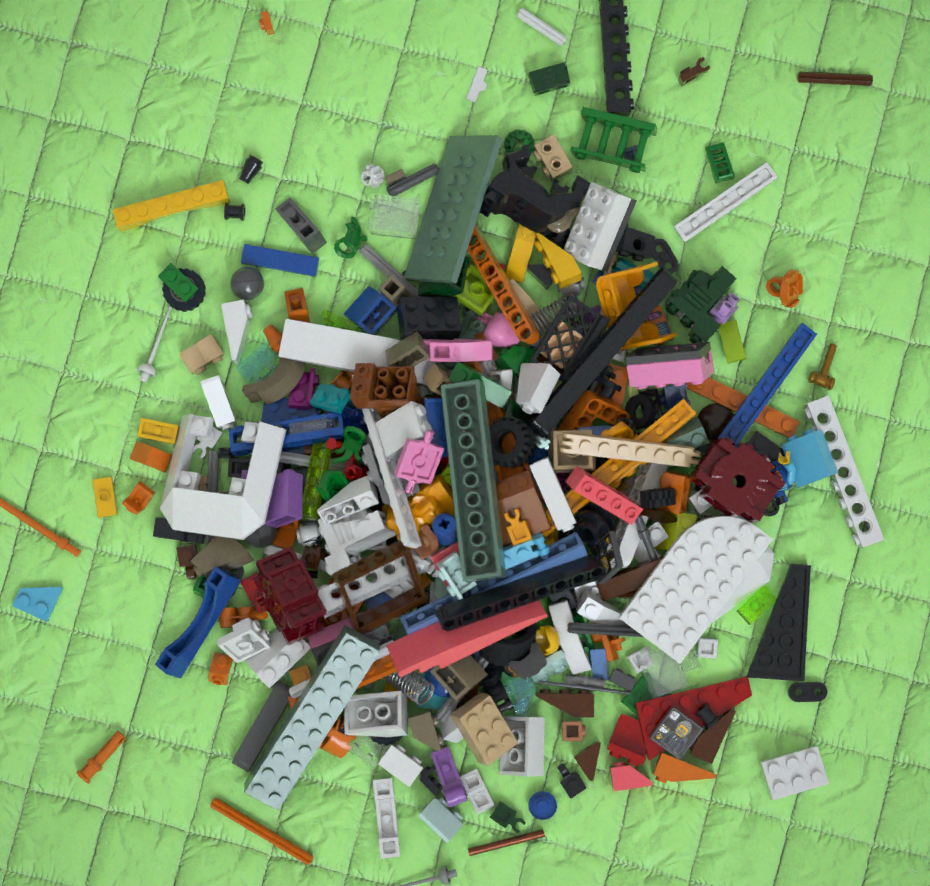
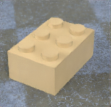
[450,692,518,766]

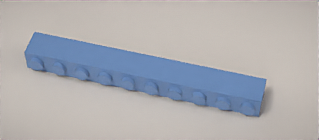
[400,532,588,635]

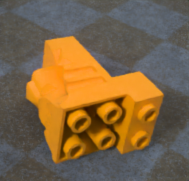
[381,473,455,549]

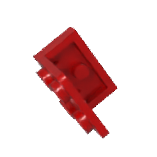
[606,714,647,767]

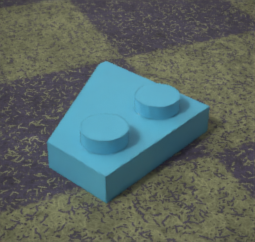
[12,587,63,622]

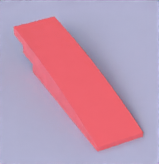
[386,600,548,677]

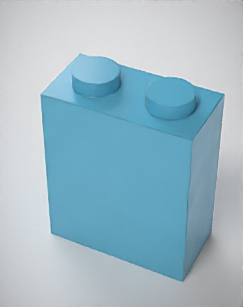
[781,428,838,488]

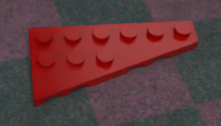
[635,676,752,760]

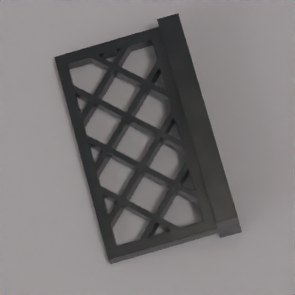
[529,295,610,382]

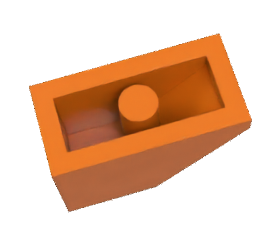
[284,288,311,323]

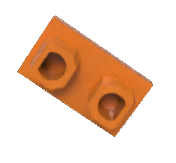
[591,634,625,662]

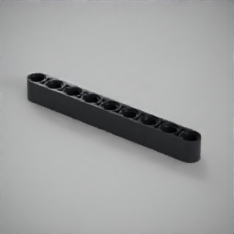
[435,554,606,631]

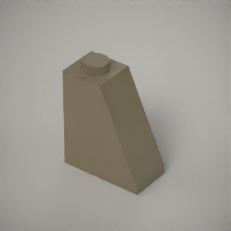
[191,536,254,579]

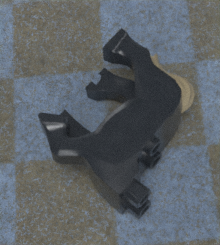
[479,144,591,235]

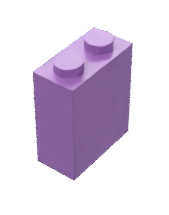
[265,469,303,528]

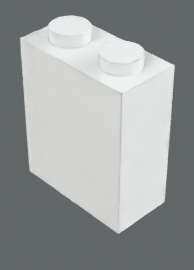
[376,401,434,460]

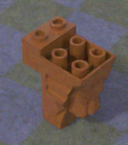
[350,363,422,418]

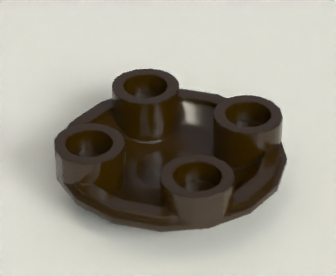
[698,403,734,441]

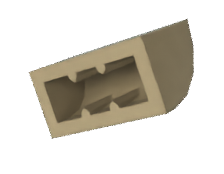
[386,331,430,367]

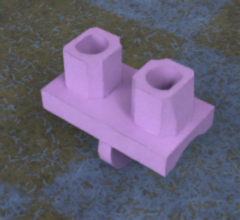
[709,292,740,325]

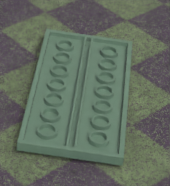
[404,135,503,284]

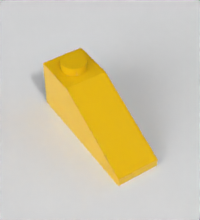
[506,224,537,283]

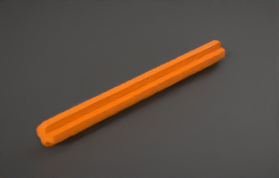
[210,798,313,865]

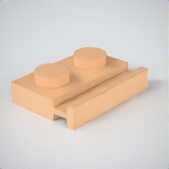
[540,321,583,369]

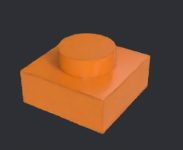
[259,11,275,35]

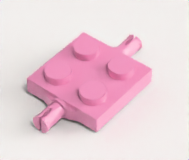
[394,429,444,494]

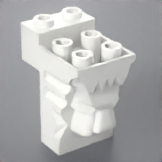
[318,508,396,576]

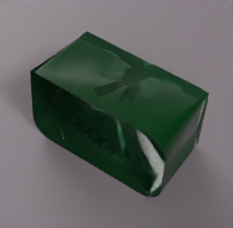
[528,62,570,96]

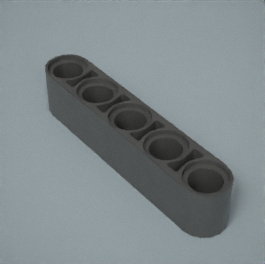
[231,680,291,772]

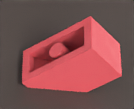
[610,761,653,791]

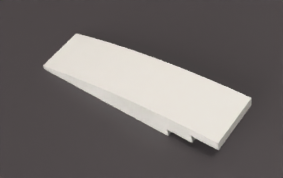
[278,319,436,386]

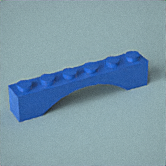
[155,566,241,679]

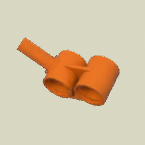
[219,607,268,628]

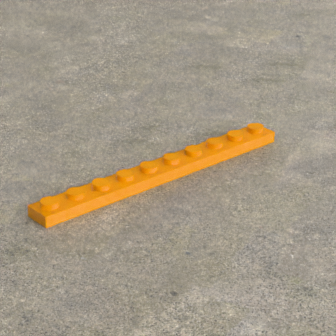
[542,399,696,538]

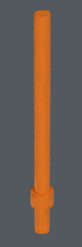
[0,498,81,557]

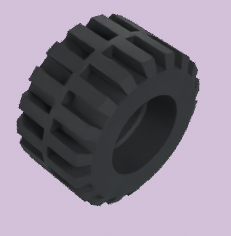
[489,417,536,468]

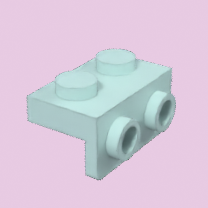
[436,551,477,600]

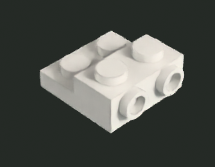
[217,617,271,664]

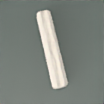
[517,8,567,46]

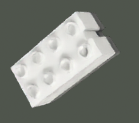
[563,182,637,271]

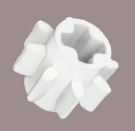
[361,163,384,188]

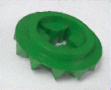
[504,129,534,155]

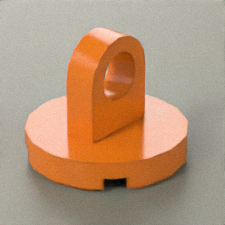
[766,269,804,308]

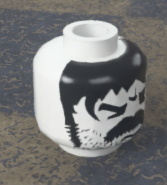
[296,522,324,548]

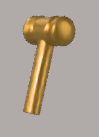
[808,344,837,390]

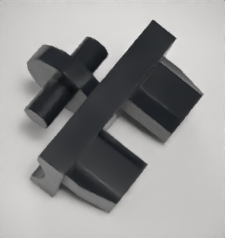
[587,365,622,400]

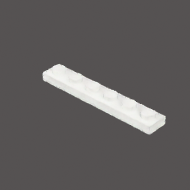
[674,162,778,243]

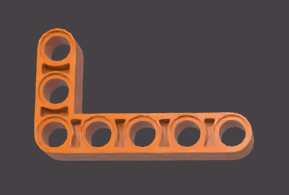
[556,390,630,431]

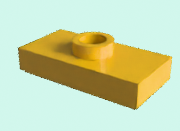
[92,477,118,518]

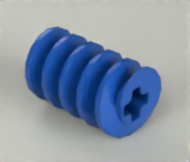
[432,513,458,547]

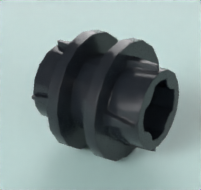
[574,501,616,544]

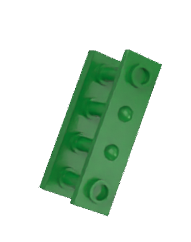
[571,107,657,173]

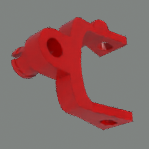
[316,438,366,481]

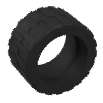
[477,622,537,667]

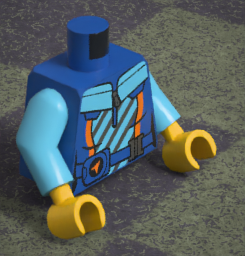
[770,451,797,505]

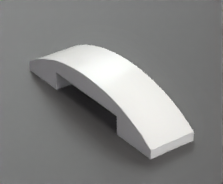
[549,600,592,675]
[373,778,400,859]

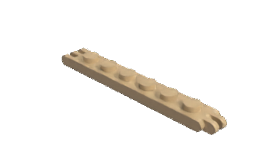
[560,432,701,467]

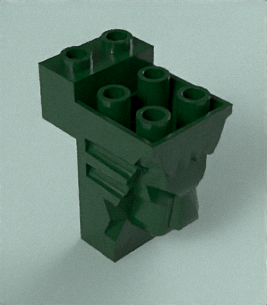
[664,266,737,343]

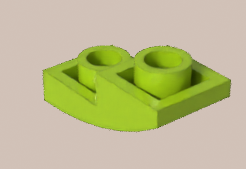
[719,320,746,364]

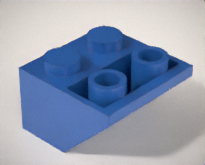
[344,286,397,335]

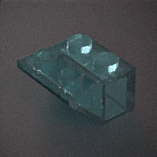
[505,676,536,717]

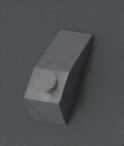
[275,197,327,254]

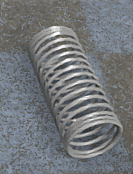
[526,292,582,336]
[383,671,434,705]

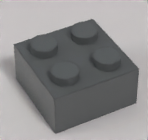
[608,668,636,691]

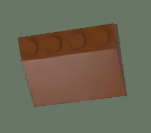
[496,470,551,547]

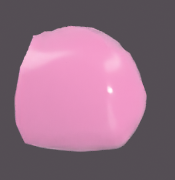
[483,312,520,349]

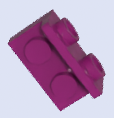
[288,368,319,410]

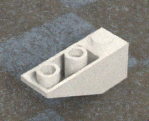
[317,475,379,525]

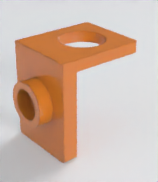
[273,520,299,549]

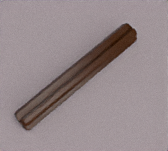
[797,71,873,86]

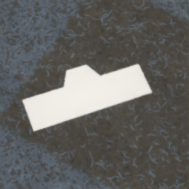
[466,66,488,103]

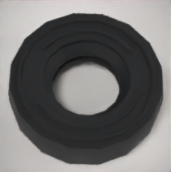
[624,394,656,429]

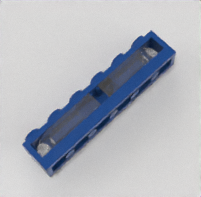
[229,411,346,457]

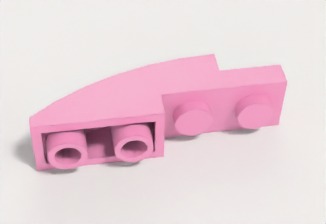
[423,339,493,362]

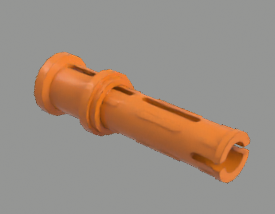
[76,730,127,784]

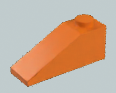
[652,753,716,784]

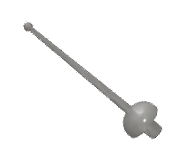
[400,865,457,886]

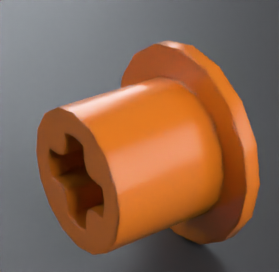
[331,370,352,390]

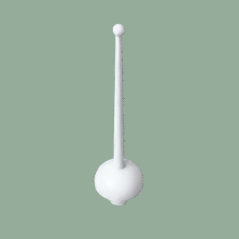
[137,306,172,383]

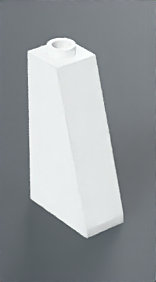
[530,457,576,532]

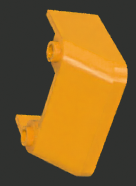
[596,261,677,350]

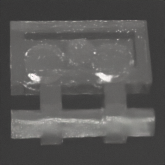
[349,736,392,768]

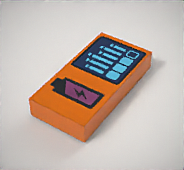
[645,304,674,346]

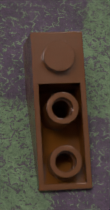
[535,689,594,718]

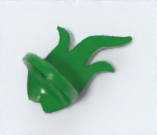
[334,217,368,258]
[332,426,366,464]

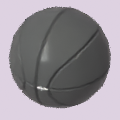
[230,267,264,300]
[245,524,277,548]

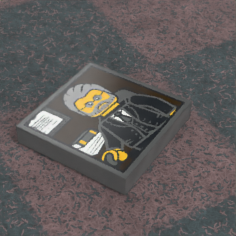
[591,531,623,584]
[649,706,703,759]

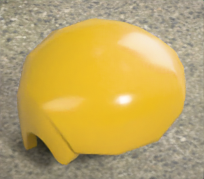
[535,625,560,656]

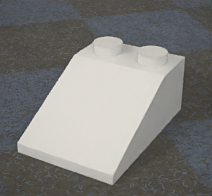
[221,299,253,365]
[344,691,408,737]

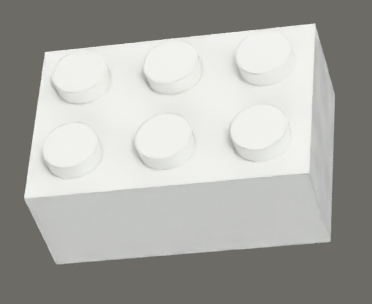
[759,745,829,800]

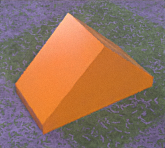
[130,441,172,473]

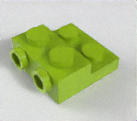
[452,264,503,316]

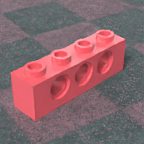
[566,466,643,525]

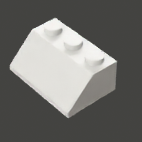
[244,629,311,689]
[499,716,545,776]

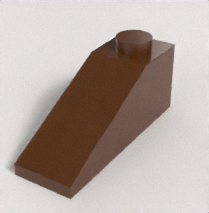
[689,709,736,764]

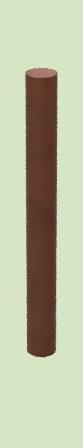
[468,829,545,856]

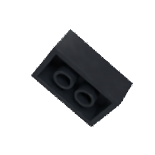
[397,297,462,341]

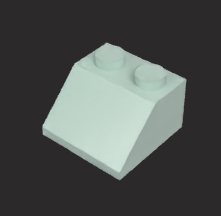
[418,797,463,843]

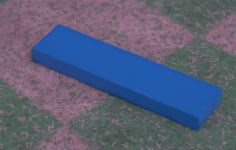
[241,244,319,277]

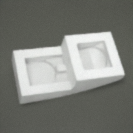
[460,769,495,814]

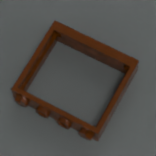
[332,540,428,634]

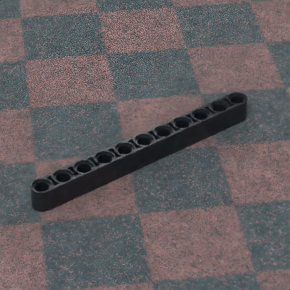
[527,267,678,438]

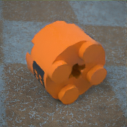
[319,715,356,758]

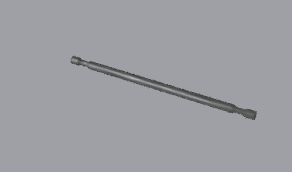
[538,680,630,695]

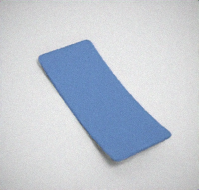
[590,649,608,680]

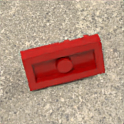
[240,572,267,612]

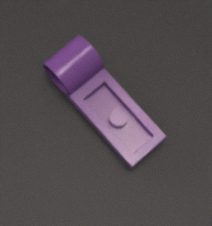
[431,746,468,807]

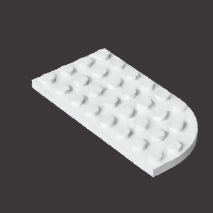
[618,516,773,664]

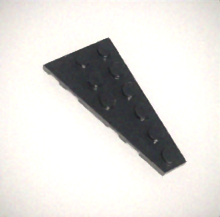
[746,564,811,681]

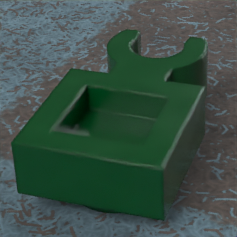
[489,801,526,833]

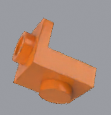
[122,481,156,515]
[209,652,233,685]

